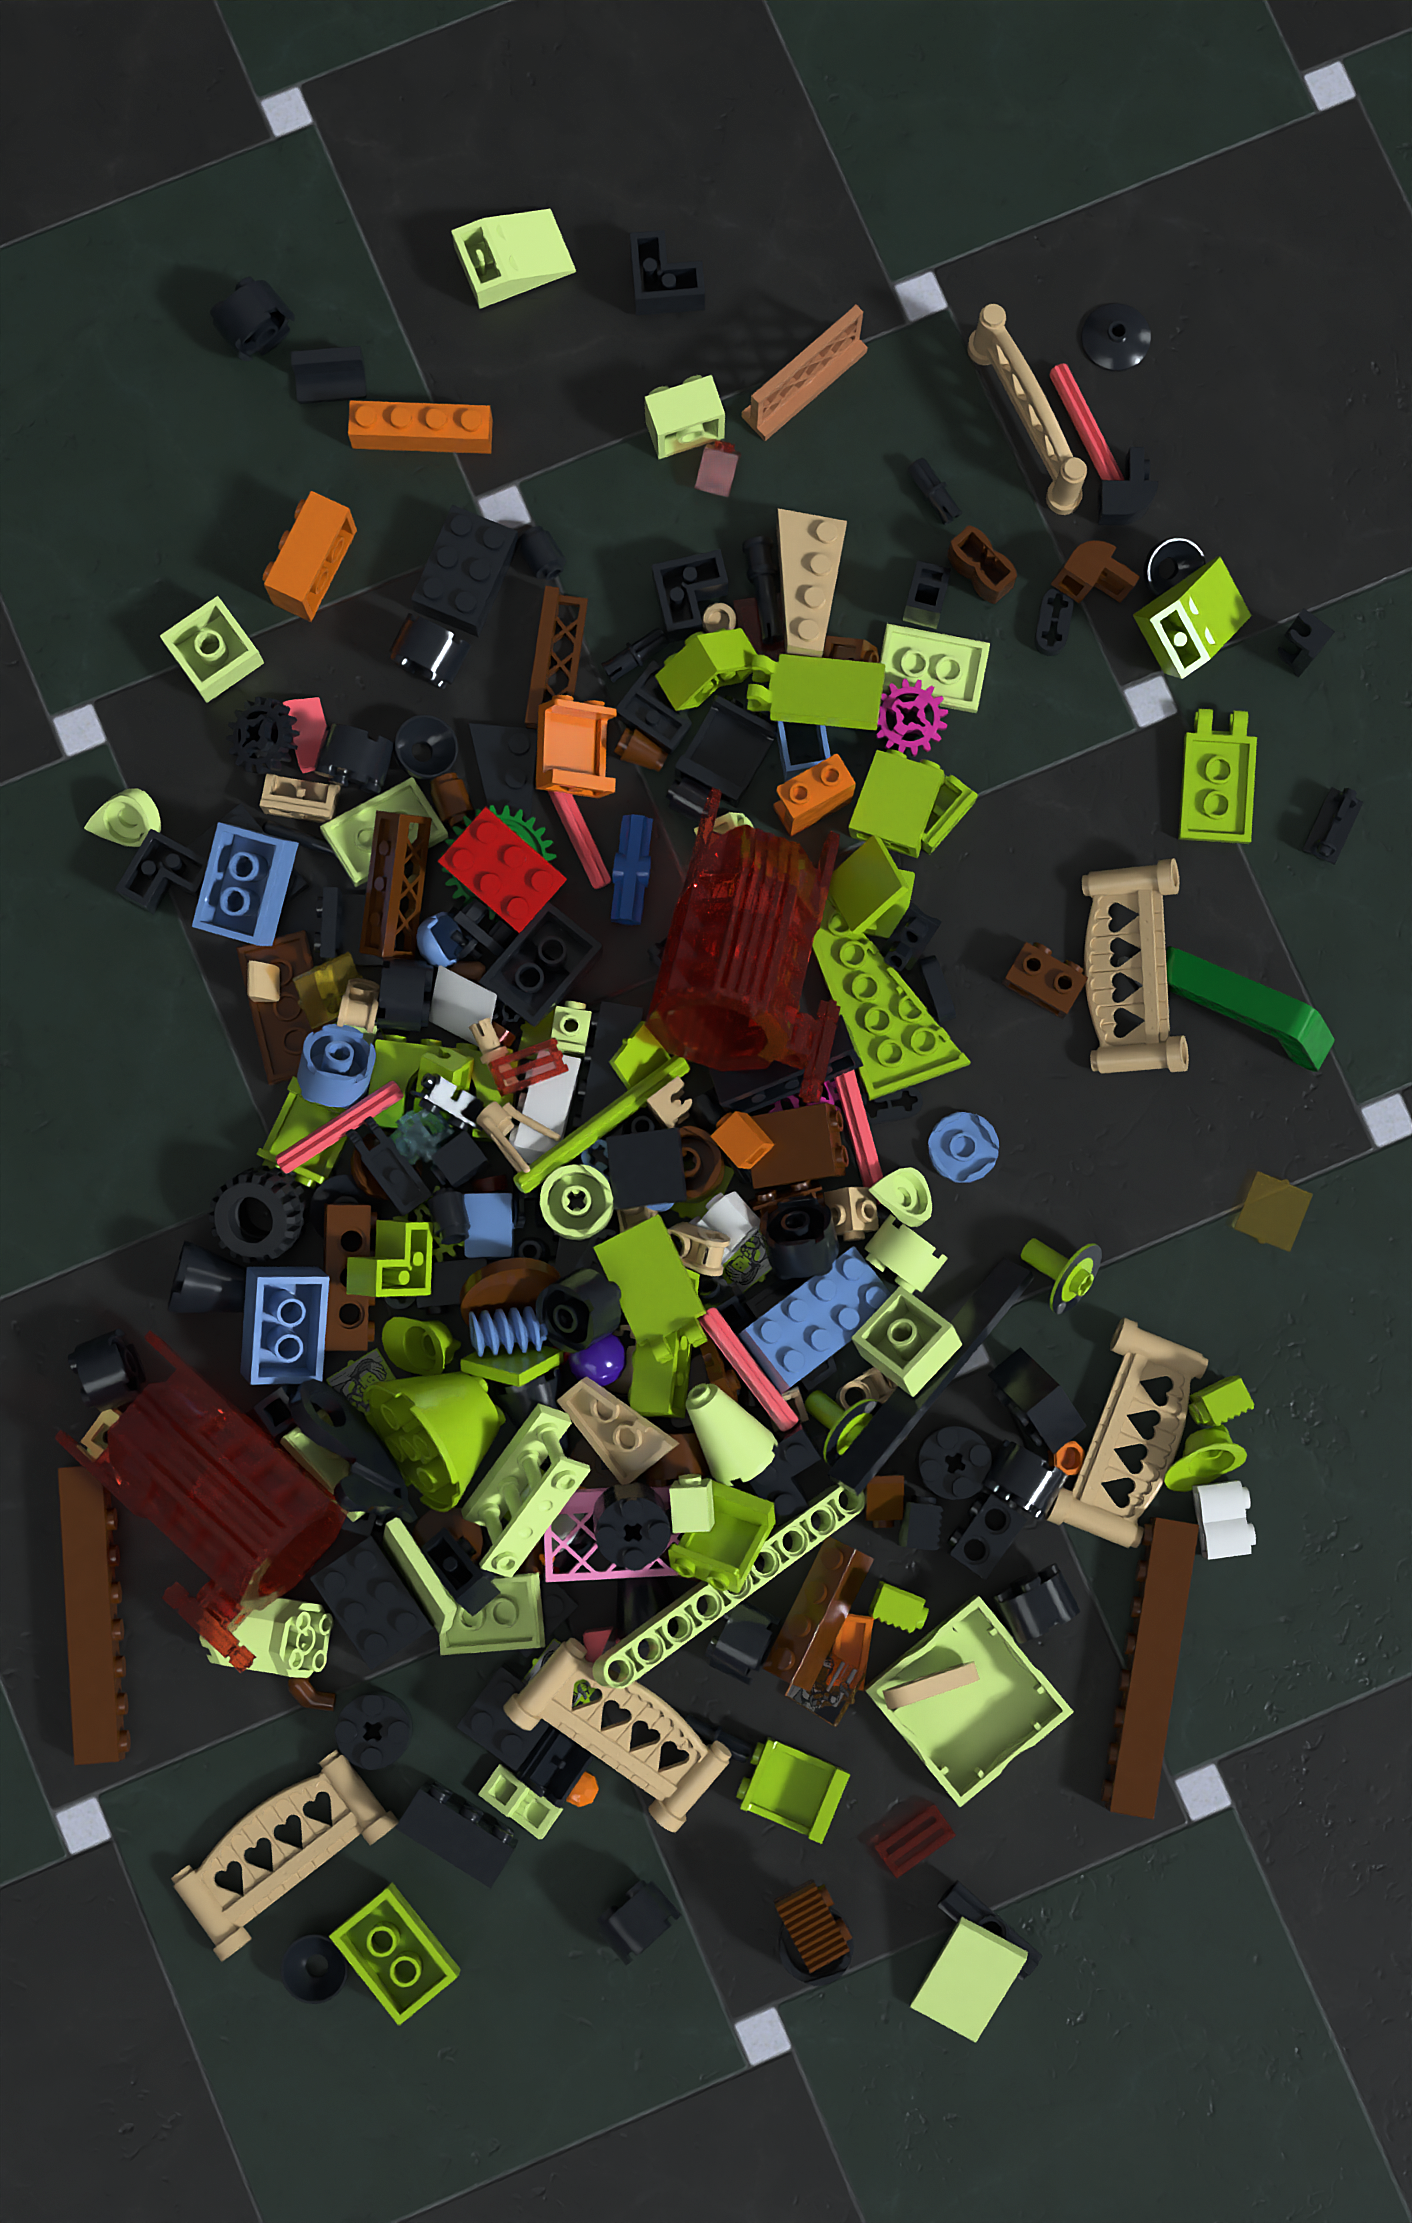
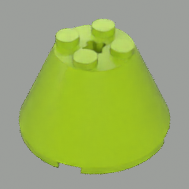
[363,1371,506,1512]

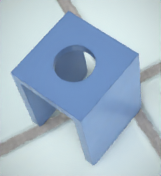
[774,721,831,782]
[464,1193,514,1260]

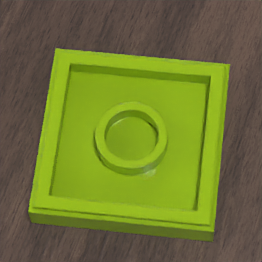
[824,835,910,935]
[461,1342,564,1387]

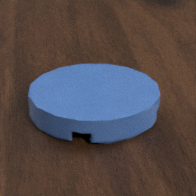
[928,1112,999,1183]

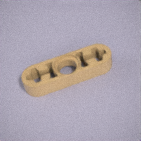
[882,1661,980,1709]

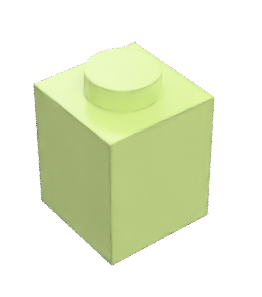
[669,1474,715,1533]

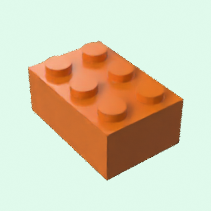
[263,491,357,622]

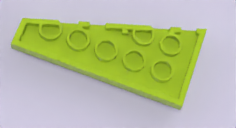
[795,890,971,1101]

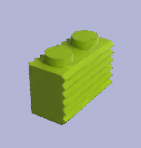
[1188,1375,1254,1427]
[868,1581,929,1633]

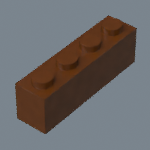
[762,1536,874,1692]

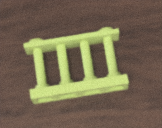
[461,1403,591,1578]

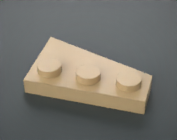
[556,1376,679,1485]

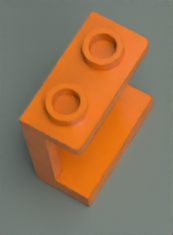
[536,695,617,798]
[773,754,856,837]

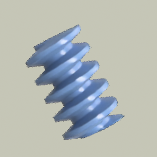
[469,1306,547,1357]

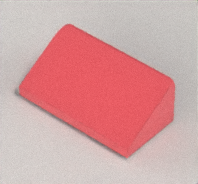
[283,697,326,774]
[583,1626,613,1663]

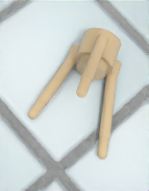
[476,1102,561,1173]

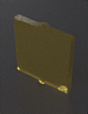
[292,952,363,1029]
[1234,1171,1313,1252]

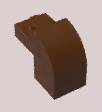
[1051,541,1140,604]

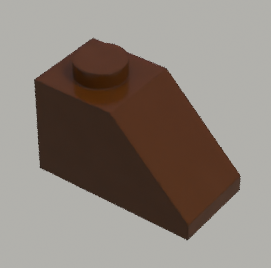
[863,1475,904,1528]

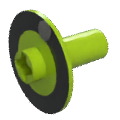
[1021,1238,1102,1314]
[804,1390,882,1467]

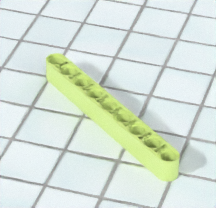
[593,1484,865,1688]

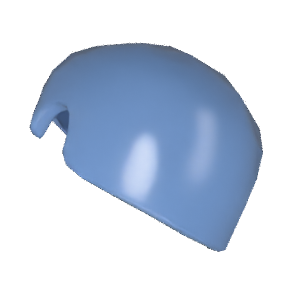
[416,912,462,968]

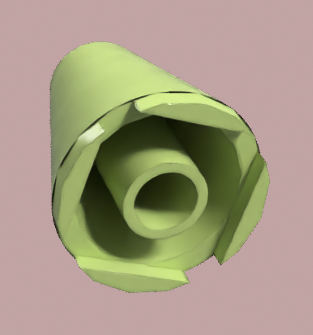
[685,1384,778,1486]

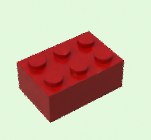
[438,806,567,933]

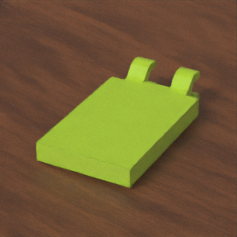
[747,654,885,731]
[1178,709,1257,844]
[593,1214,708,1364]

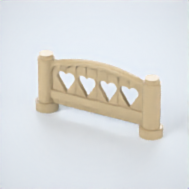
[967,304,1087,515]
[1082,858,1189,1074]
[1045,1317,1208,1548]
[503,1638,732,1832]
[171,1750,399,1962]

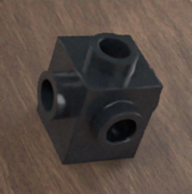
[698,1275,750,1331]

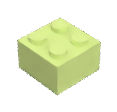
[644,375,725,459]
[160,596,264,703]
[851,1285,962,1397]

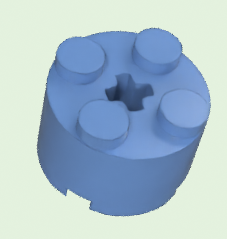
[297,1024,376,1109]

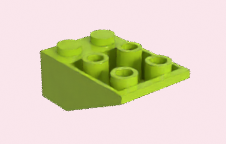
[1133,556,1251,679]

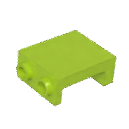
[848,749,945,859]
[256,1076,349,1189]
[668,1478,775,1594]
[736,1736,850,1844]

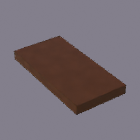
[236,930,328,1085]

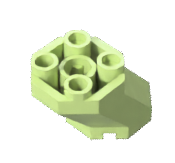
[199,1589,334,1678]

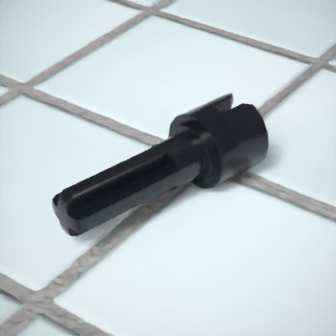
[687,1087,752,1184]

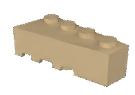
[776,508,847,658]

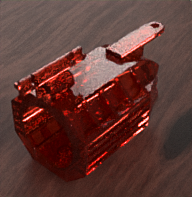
[645,788,841,1104]
[55,1330,348,1673]

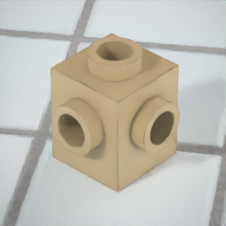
[824,1187,879,1241]

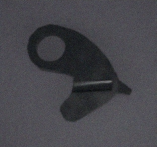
[288,1379,418,1522]

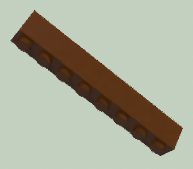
[58,1464,131,1765]
[1101,1517,1199,1820]

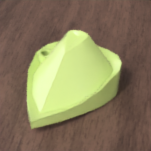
[84,788,161,847]
[868,1167,932,1227]

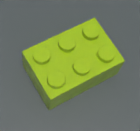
[329,1882,461,2026]

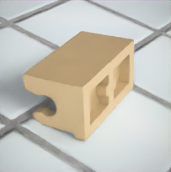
[259,774,341,823]
[646,1076,692,1129]

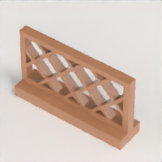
[742,305,868,441]

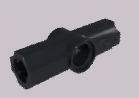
[937,1880,1043,1981]

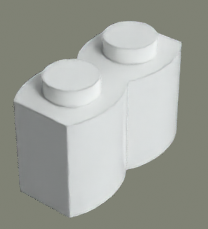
[679,1191,760,1265]
[1192,1480,1256,1560]

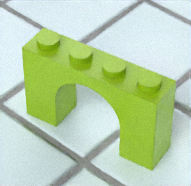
[365,1035,520,1143]

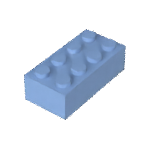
[737,1246,892,1394]

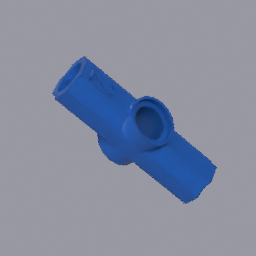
[611,814,653,926]

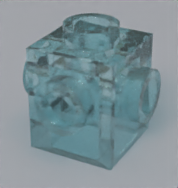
[389,1109,455,1165]

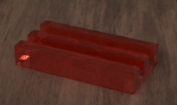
[488,1037,569,1097]
[874,1803,956,1879]

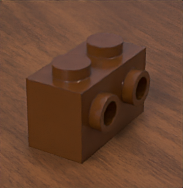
[1002,942,1088,1019]

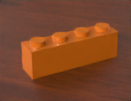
[348,400,493,454]

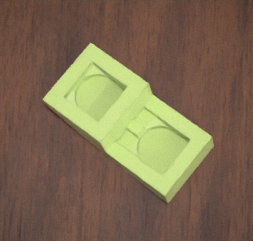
[478,1764,563,1839]

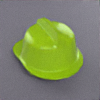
[382,1317,461,1376]
[1164,1424,1247,1492]

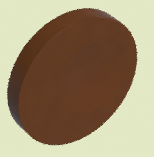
[459,1258,562,1327]

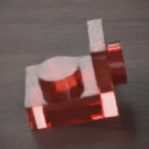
[695,440,741,497]

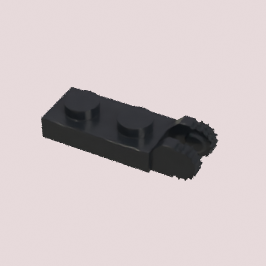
[346,1116,432,1217]

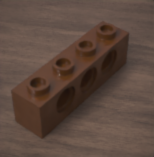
[323,1203,377,1351]

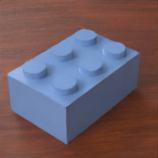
[192,822,299,946]
[240,1267,329,1385]

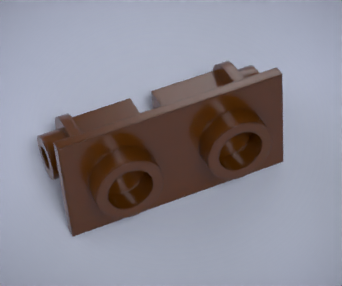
[748,1179,825,1220]

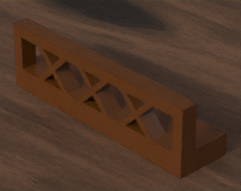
[525,586,588,729]
[359,810,432,959]

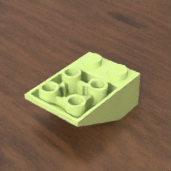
[451,209,576,309]

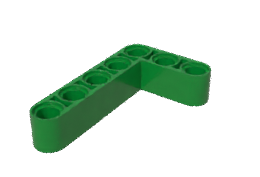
[1166,946,1335,1072]

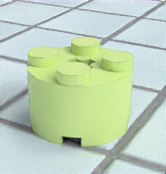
[540,1164,614,1241]
[864,1214,948,1294]

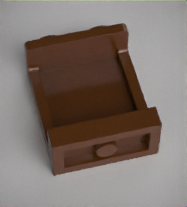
[750,1103,849,1190]

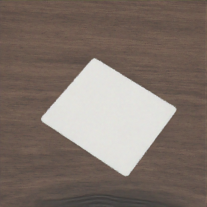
[429,965,497,1046]

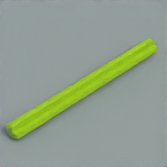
[513,1055,690,1194]

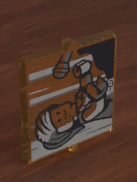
[785,1652,866,1728]

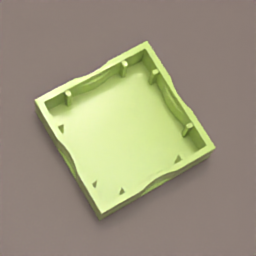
[864,1595,1073,1807]

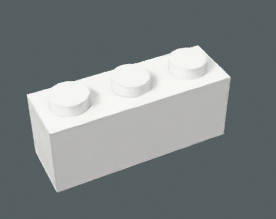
[509,1050,581,1164]

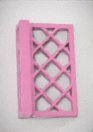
[544,1484,685,1582]

